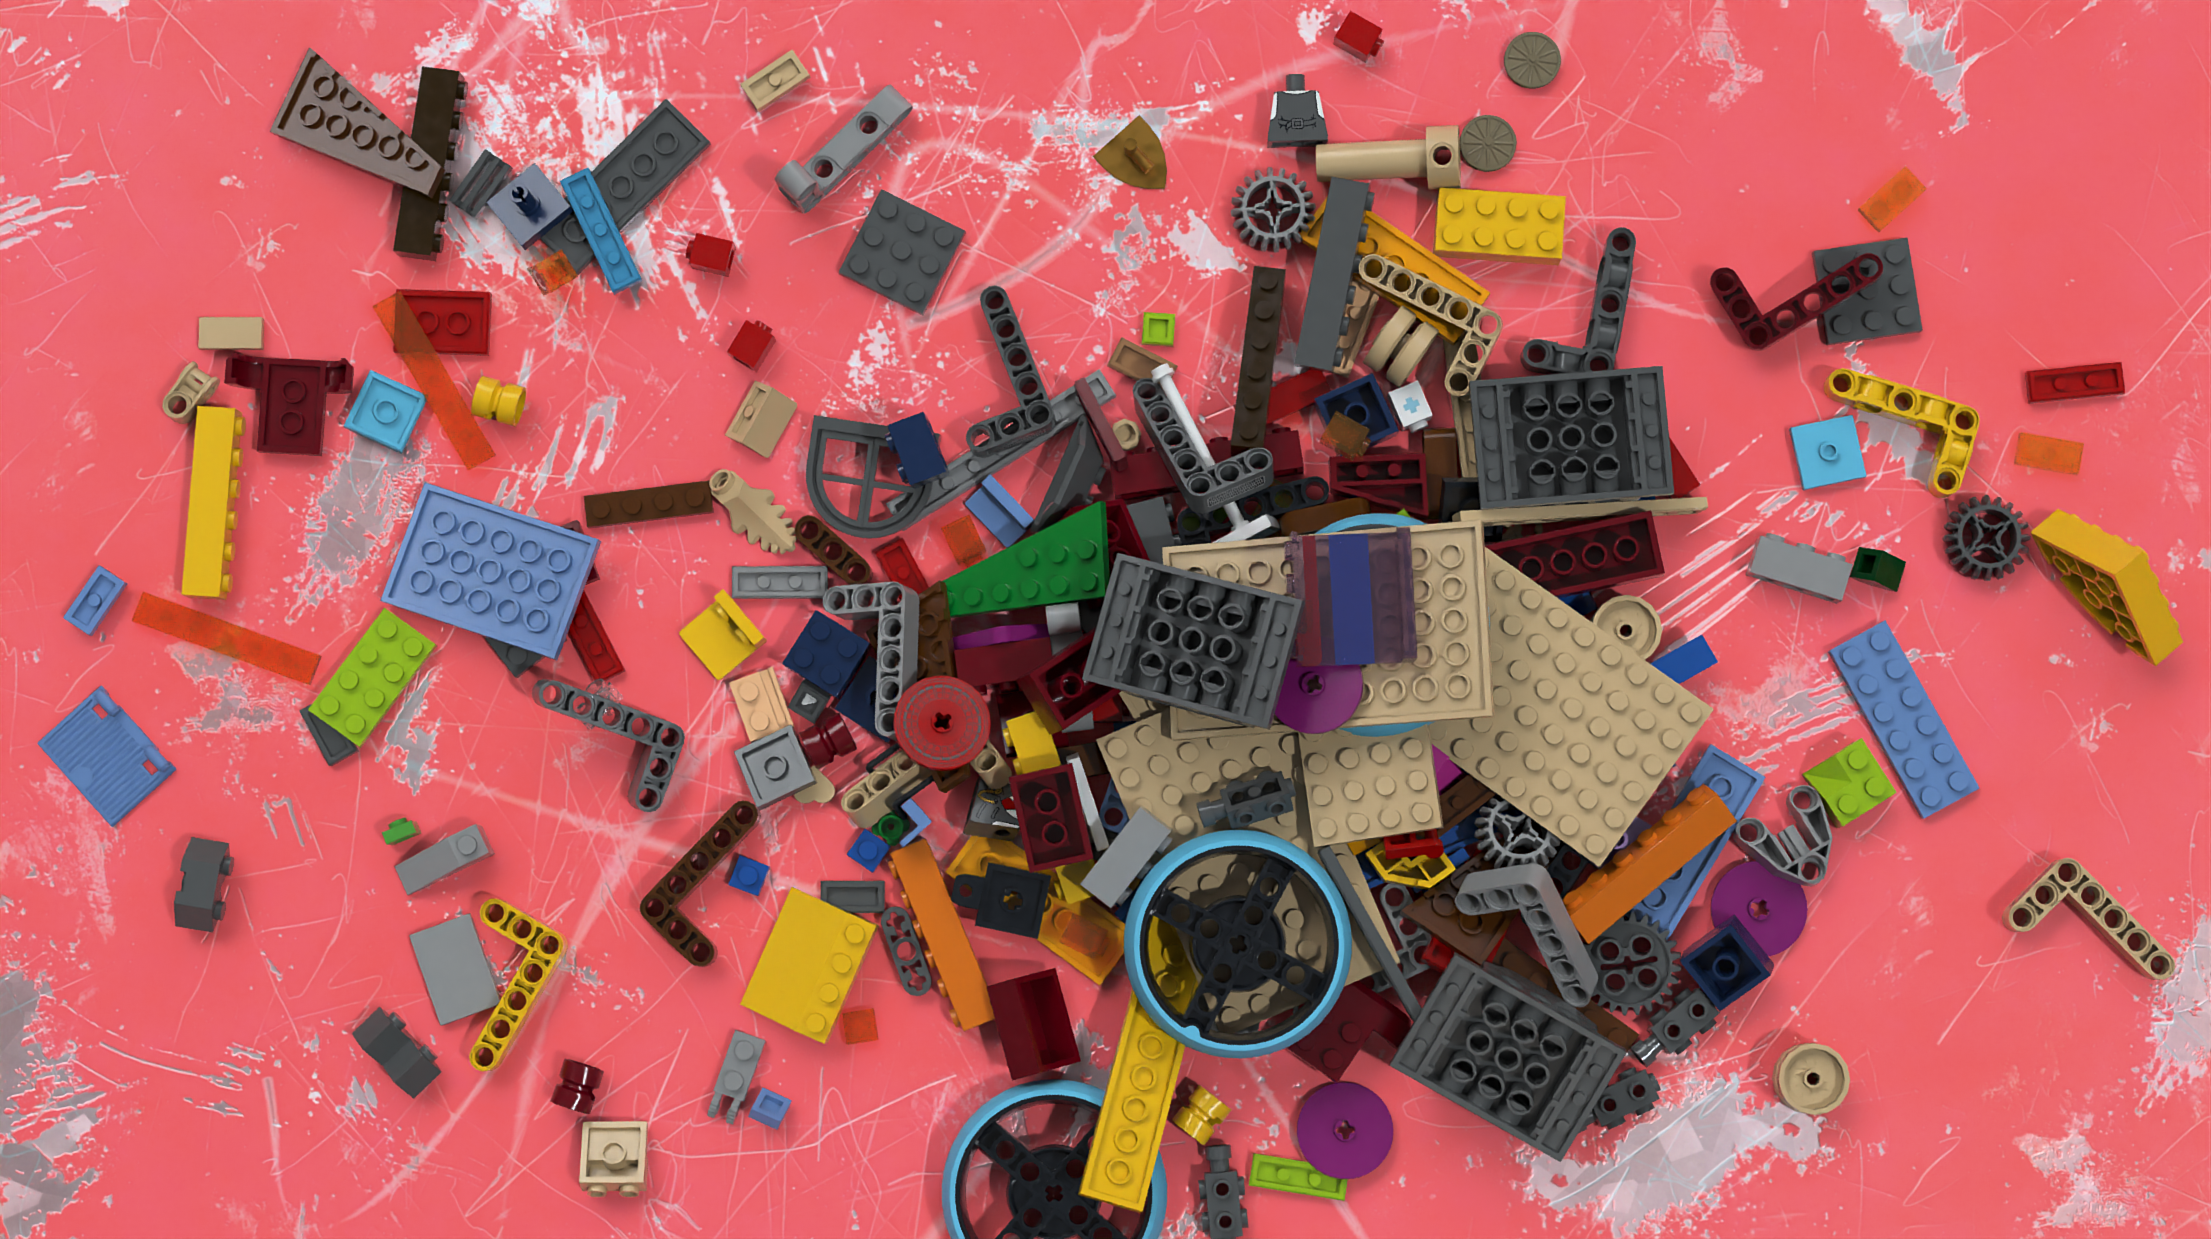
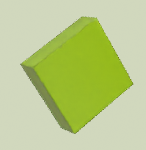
[1142,312,1175,347]

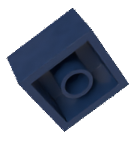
[1313,373,1399,456]
[885,412,950,489]
[782,610,872,700]
[1680,914,1774,1011]

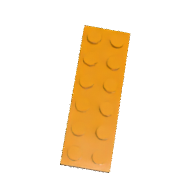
[1300,196,1490,346]
[945,836,1125,985]

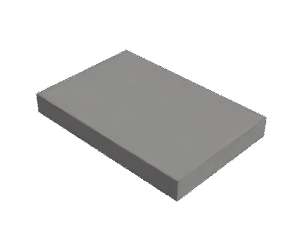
[409,913,501,1026]

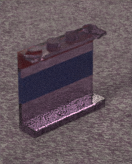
[1284,527,1418,667]

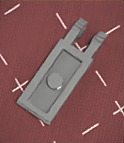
[707,1030,766,1125]

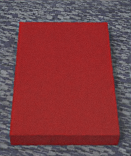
[393,289,492,356]

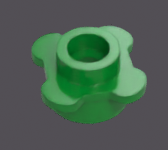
[872,809,910,846]

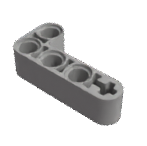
[1046,602,1094,733]

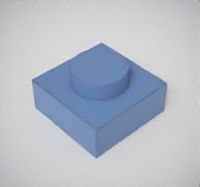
[748,1088,792,1130]

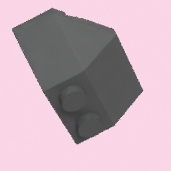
[1030,415,1107,535]

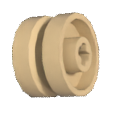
[1363,305,1439,388]
[1590,595,1662,660]
[1772,1043,1850,1115]

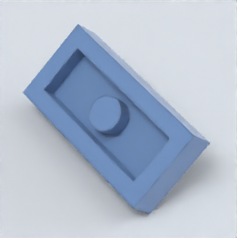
[63,565,128,636]

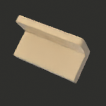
[725,380,797,458]

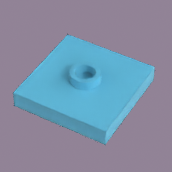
[343,370,429,454]
[1789,415,1867,490]

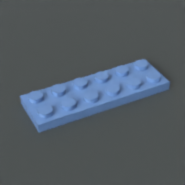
[1828,620,1979,819]
[1624,744,1766,941]

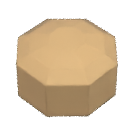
[1112,419,1141,451]

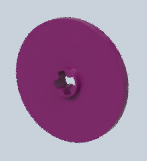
[1275,636,1363,734]
[1710,861,1808,956]
[1297,1082,1393,1179]

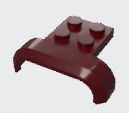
[224,352,354,456]
[1286,981,1412,1083]

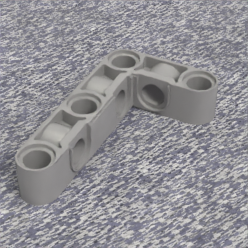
[775,84,913,214]

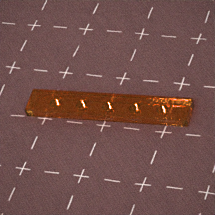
[372,291,496,471]
[132,592,322,686]

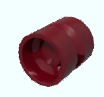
[799,713,857,769]
[550,1058,604,1114]

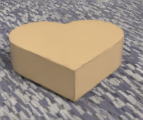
[794,765,836,804]

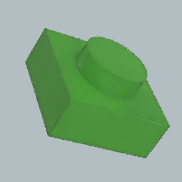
[382,818,422,846]

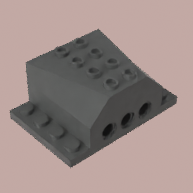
[1469,366,1674,510]
[1082,553,1305,730]
[1390,952,1627,1162]

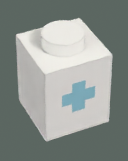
[1387,380,1433,433]

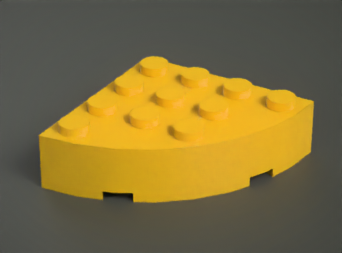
[2030,509,2183,666]

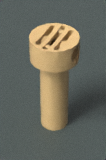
[1316,125,1461,190]

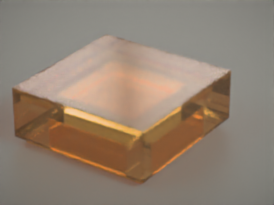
[842,1008,879,1045]

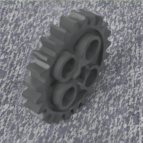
[1582,910,1682,1016]

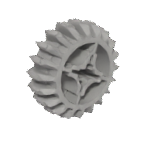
[1230,167,1316,253]
[1474,795,1561,869]

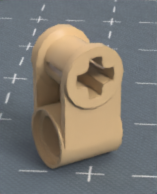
[162,361,220,424]

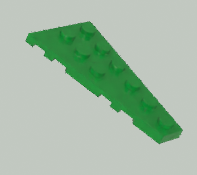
[942,501,1110,618]

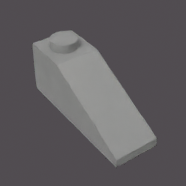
[394,824,495,895]

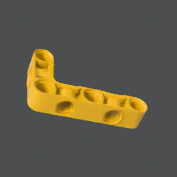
[1824,368,1980,498]

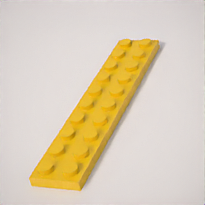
[1078,916,1199,1213]

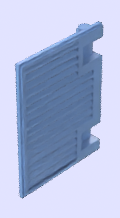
[37,685,177,827]

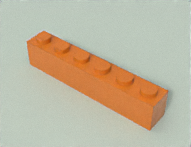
[1563,783,1737,944]
[888,838,995,1032]

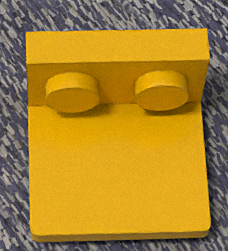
[679,589,767,680]

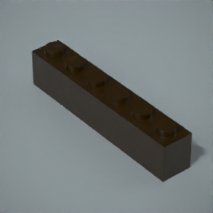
[393,66,468,261]
[1231,266,1286,457]

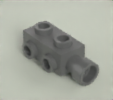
[1196,771,1296,829]
[1630,987,1720,1068]
[1578,1067,1661,1134]
[1198,1144,1248,1239]

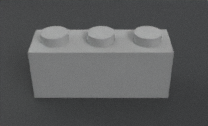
[1746,533,1853,604]
[1080,806,1173,908]

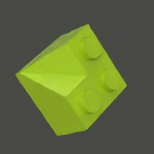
[1802,738,1897,828]

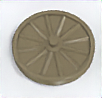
[1504,32,1561,89]
[1460,115,1517,172]

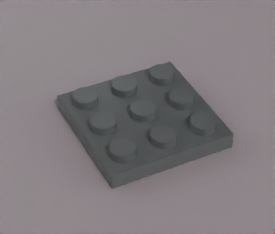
[839,189,966,316]
[1812,237,1923,346]

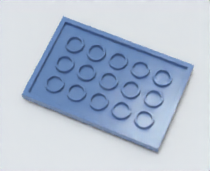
[380,482,601,661]

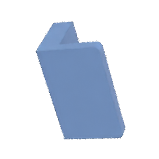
[965,474,1034,548]
[899,798,932,847]

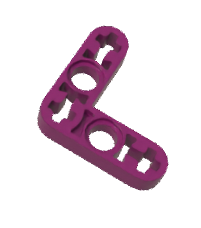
[953,624,1050,650]

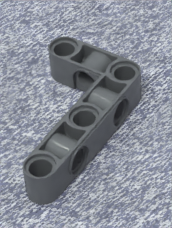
[1520,227,1636,375]

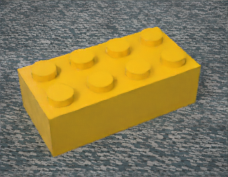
[1433,187,1566,266]

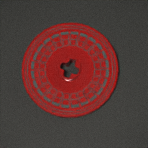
[893,676,991,771]

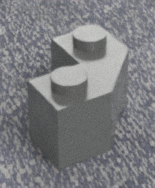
[174,837,234,932]
[352,1007,442,1099]

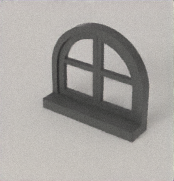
[806,415,941,539]

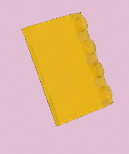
[740,887,879,1044]

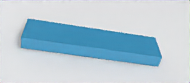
[560,168,643,295]

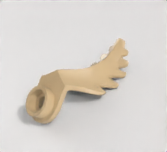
[709,469,797,554]

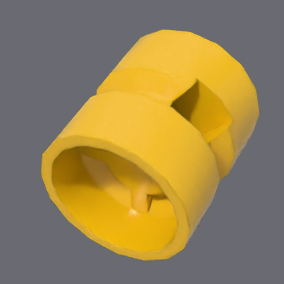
[471,376,527,427]
[1172,1085,1231,1145]

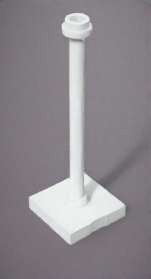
[1151,363,1280,543]

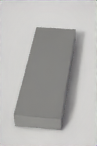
[732,566,828,599]

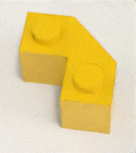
[1365,841,1456,890]

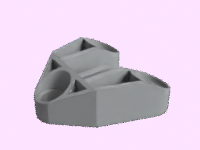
[1733,785,1833,887]

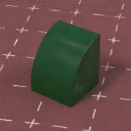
[1850,547,1906,592]

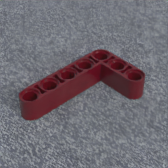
[1710,253,1883,351]

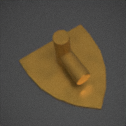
[1093,115,1167,189]

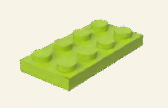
[308,608,437,748]

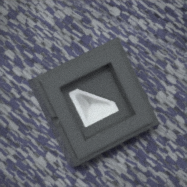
[788,679,832,724]

